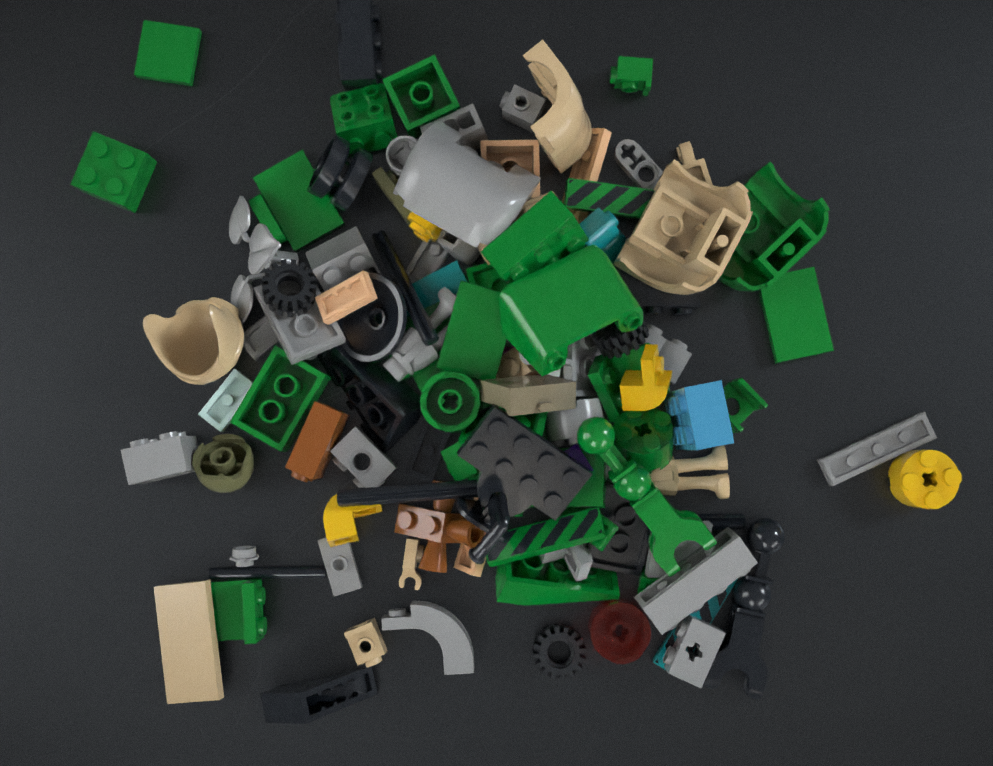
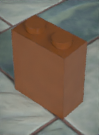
[285,401,350,482]

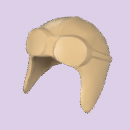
[143,297,244,385]

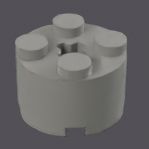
[545,398,604,447]

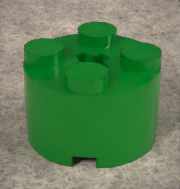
[420,371,481,433]
[613,408,673,474]

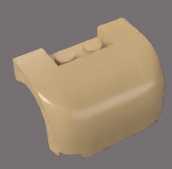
[523,39,592,174]
[613,159,753,295]

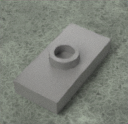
[317,538,363,596]

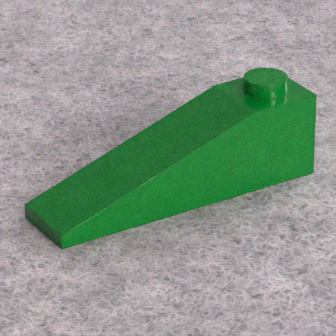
[496,555,620,606]

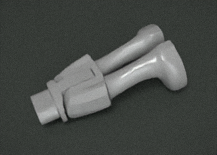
[383,287,456,382]

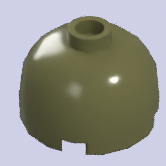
[192,434,254,493]

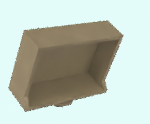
[480,374,576,416]

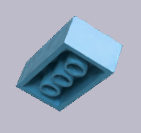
[662,380,734,450]

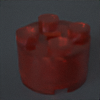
[588,598,651,664]

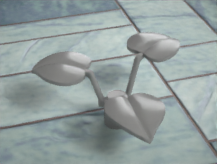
[229,196,299,328]

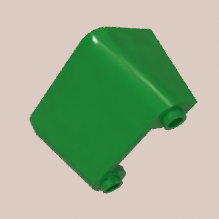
[499,245,643,377]

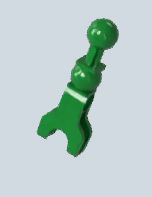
[577,417,717,577]

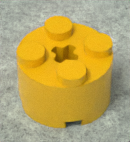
[888,450,962,509]

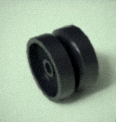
[307,134,373,211]

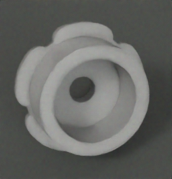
[230,545,259,567]

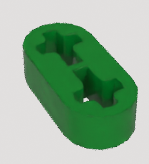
[248,193,288,244]

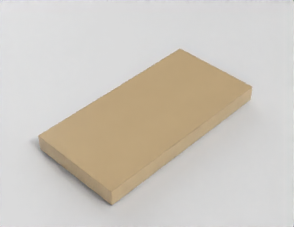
[154,580,224,704]

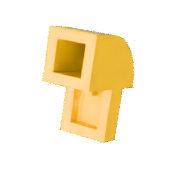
[620,344,672,411]
[323,494,383,548]

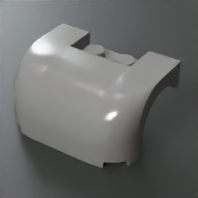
[393,120,541,248]

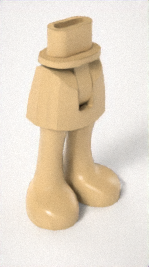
[650,445,730,500]

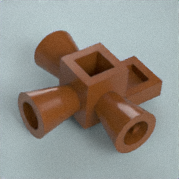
[394,480,484,573]

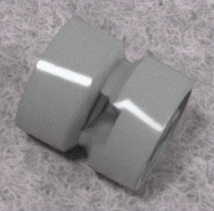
[386,135,418,179]

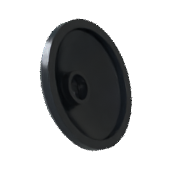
[337,273,407,362]

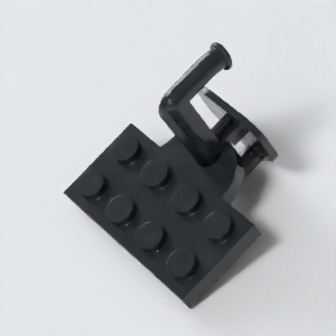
[456,404,592,564]

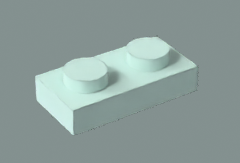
[198,369,253,432]

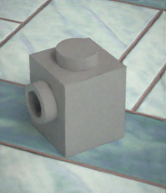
[499,84,546,133]

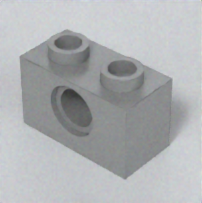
[330,426,399,488]

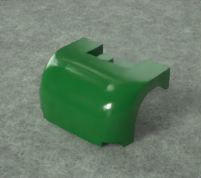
[718,162,830,292]

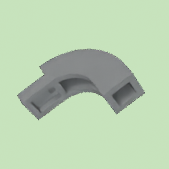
[381,601,475,675]

